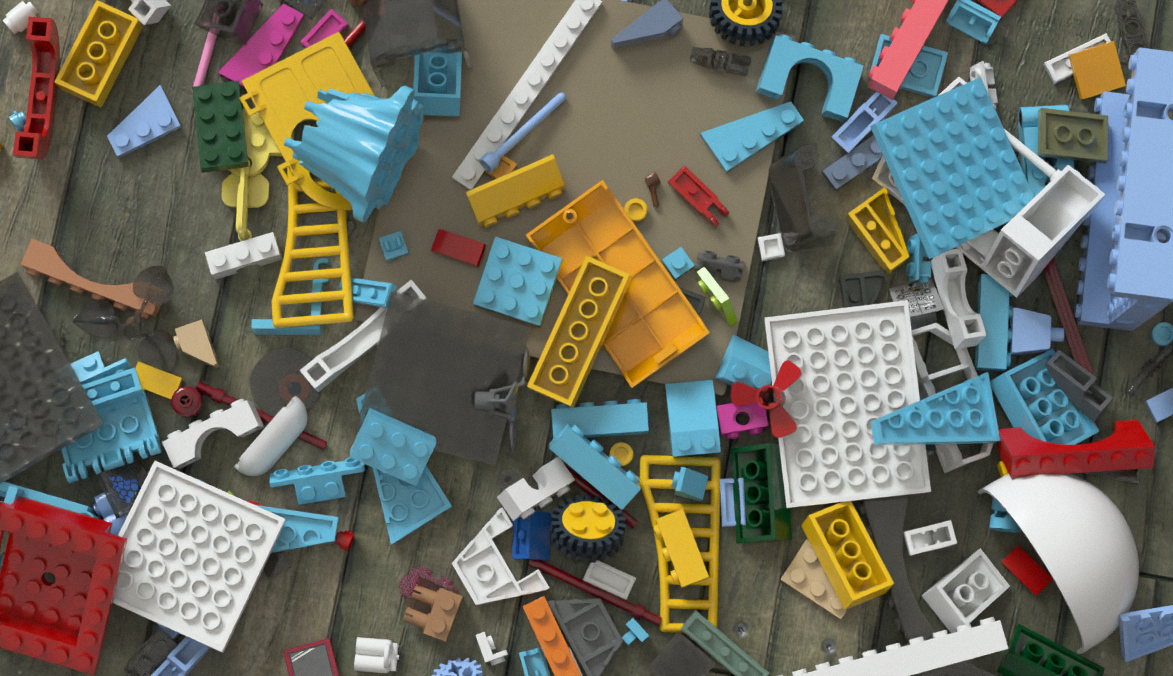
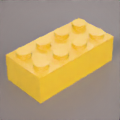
[54,0,143,108]
[801,501,894,610]

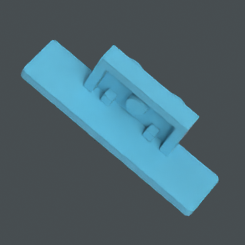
[39,351,132,411]
[269,457,365,505]

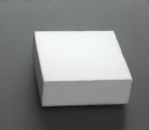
[757,233,785,261]

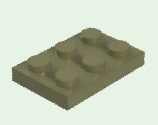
[1038,108,1108,163]

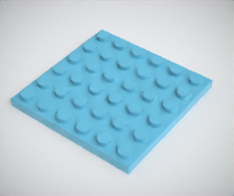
[870,77,1034,259]

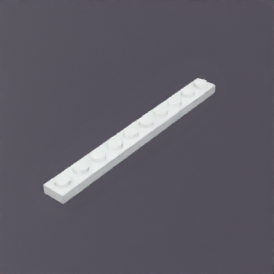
[452,0,602,190]

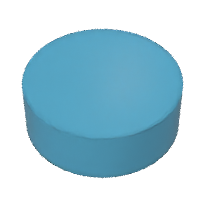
[1151,322,1173,347]

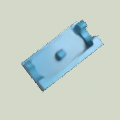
[945,0,1001,45]
[519,647,550,676]

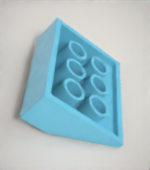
[990,349,1100,445]

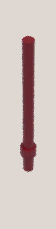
[196,381,328,451]
[528,559,662,626]

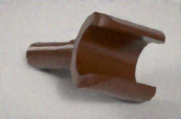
[645,172,661,207]

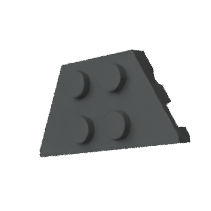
[547,599,623,676]

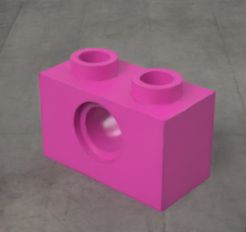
[716,403,769,439]

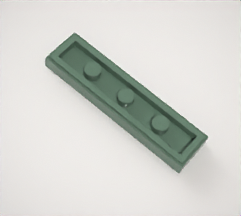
[680,610,770,676]

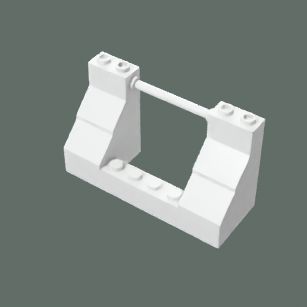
[872,77,1105,298]

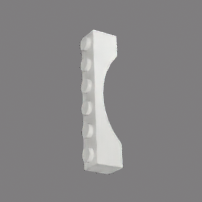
[300,280,428,392]

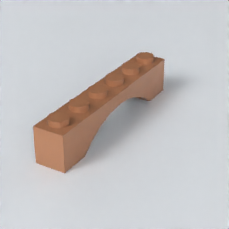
[21,239,166,320]

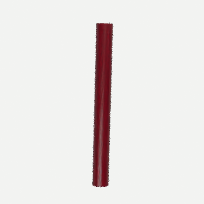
[564,464,639,529]

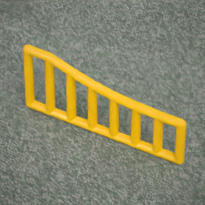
[271,167,354,328]
[639,455,721,633]

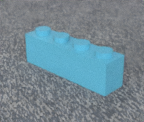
[974,274,1013,372]
[551,399,649,439]
[549,423,641,510]

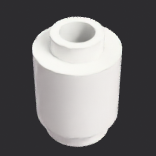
[3,1,38,34]

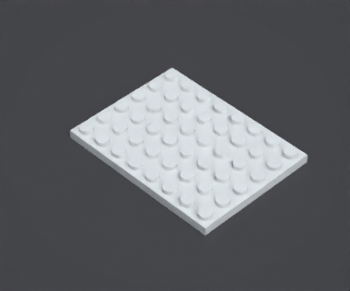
[765,300,931,508]

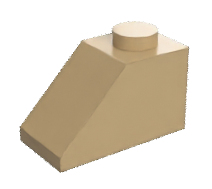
[173,319,220,368]

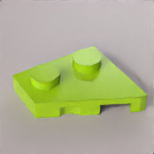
[697,267,738,327]

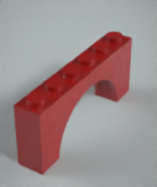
[997,420,1155,478]

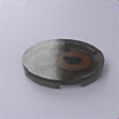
[250,348,321,417]

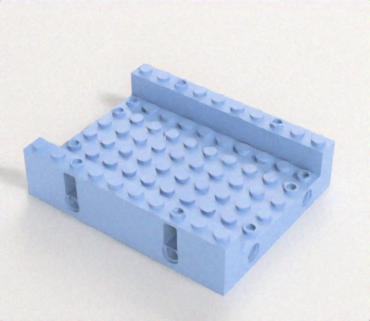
[1074,48,1173,331]

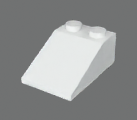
[922,548,1010,633]

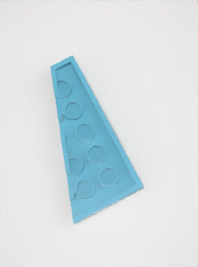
[356,387,452,545]

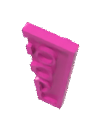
[218,4,305,88]

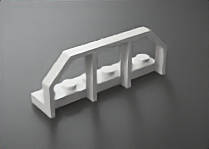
[912,323,993,473]

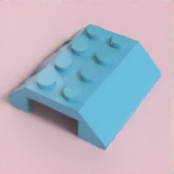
[43,368,161,484]

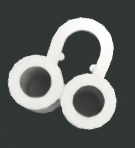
[354,637,399,673]

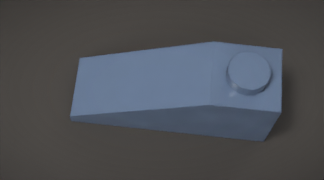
[611,0,683,49]

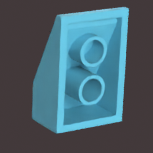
[413,43,462,116]
[665,380,721,457]

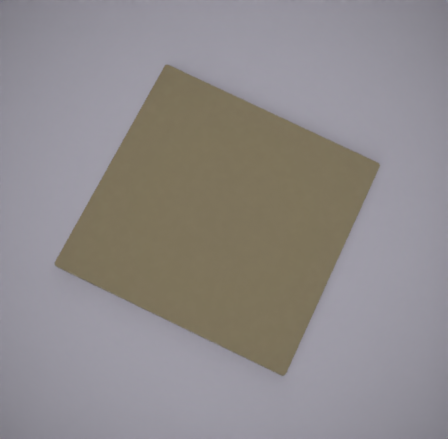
[355,0,796,396]

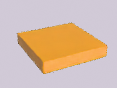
[1068,41,1126,100]

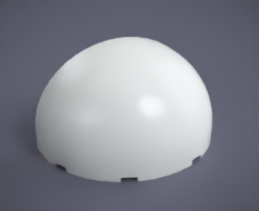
[977,474,1139,654]

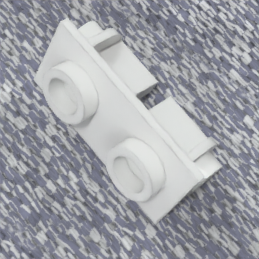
[970,61,998,110]

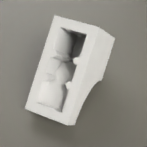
[903,520,957,556]

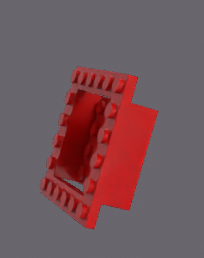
[0,496,127,675]

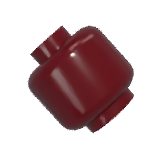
[171,386,204,419]

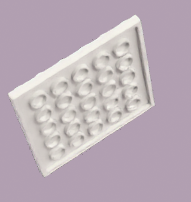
[113,461,286,653]

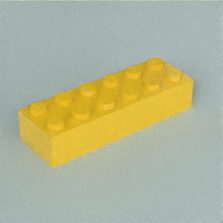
[527,256,632,408]

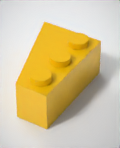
[845,187,909,275]

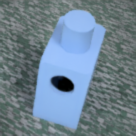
[1008,308,1064,356]

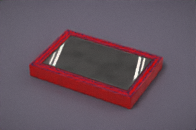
[283,638,340,676]

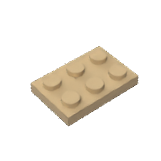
[780,539,847,619]

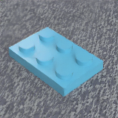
[868,34,948,98]

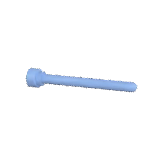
[479,93,566,173]

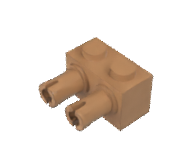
[403,584,464,643]

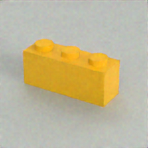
[653,509,709,588]

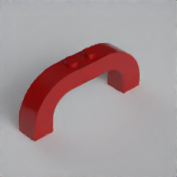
[13,17,60,160]

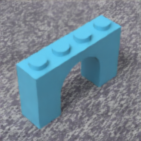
[755,35,864,122]

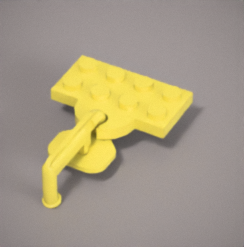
[222,109,295,241]

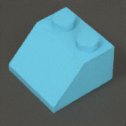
[714,335,772,389]

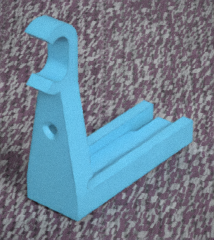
[251,258,331,335]

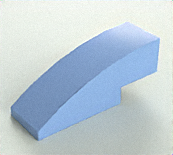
[832,92,898,153]
[151,636,211,676]

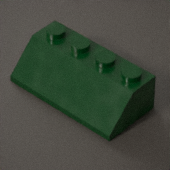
[731,443,792,544]
[997,624,1105,676]

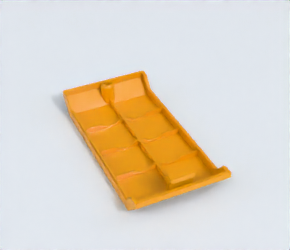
[526,180,710,388]

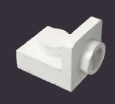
[476,632,508,666]

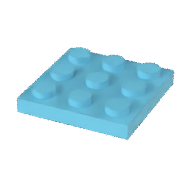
[473,237,563,326]

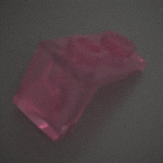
[399,566,457,598]

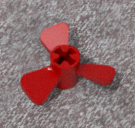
[731,361,802,438]

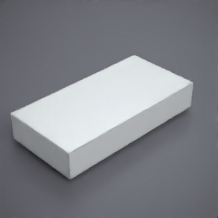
[583,560,636,600]

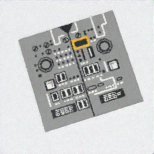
[889,279,944,317]

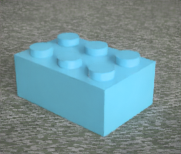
[350,408,436,486]

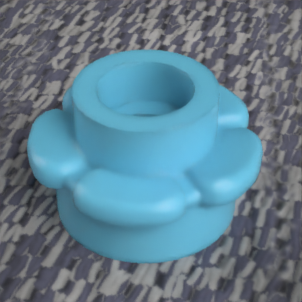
[8,111,26,132]

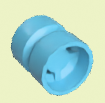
[989,497,1021,533]

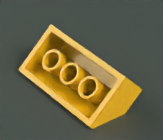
[466,154,565,228]

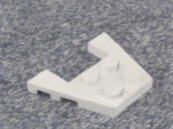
[452,507,550,605]

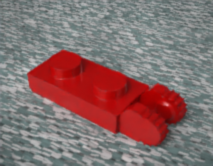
[668,165,730,227]

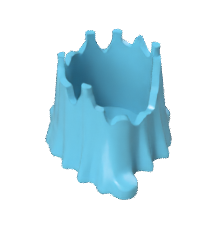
[284,86,424,223]

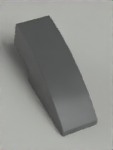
[1045,350,1113,422]

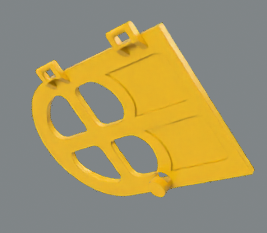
[239,32,375,211]

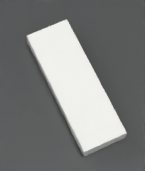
[1043,33,1110,85]

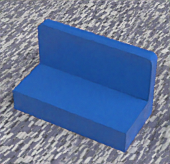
[512,511,551,561]

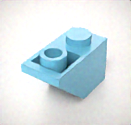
[671,467,709,502]

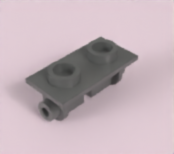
[695,251,744,281]

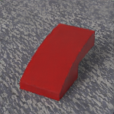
[431,229,486,267]

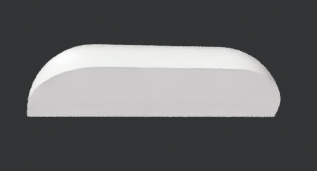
[234,396,308,476]

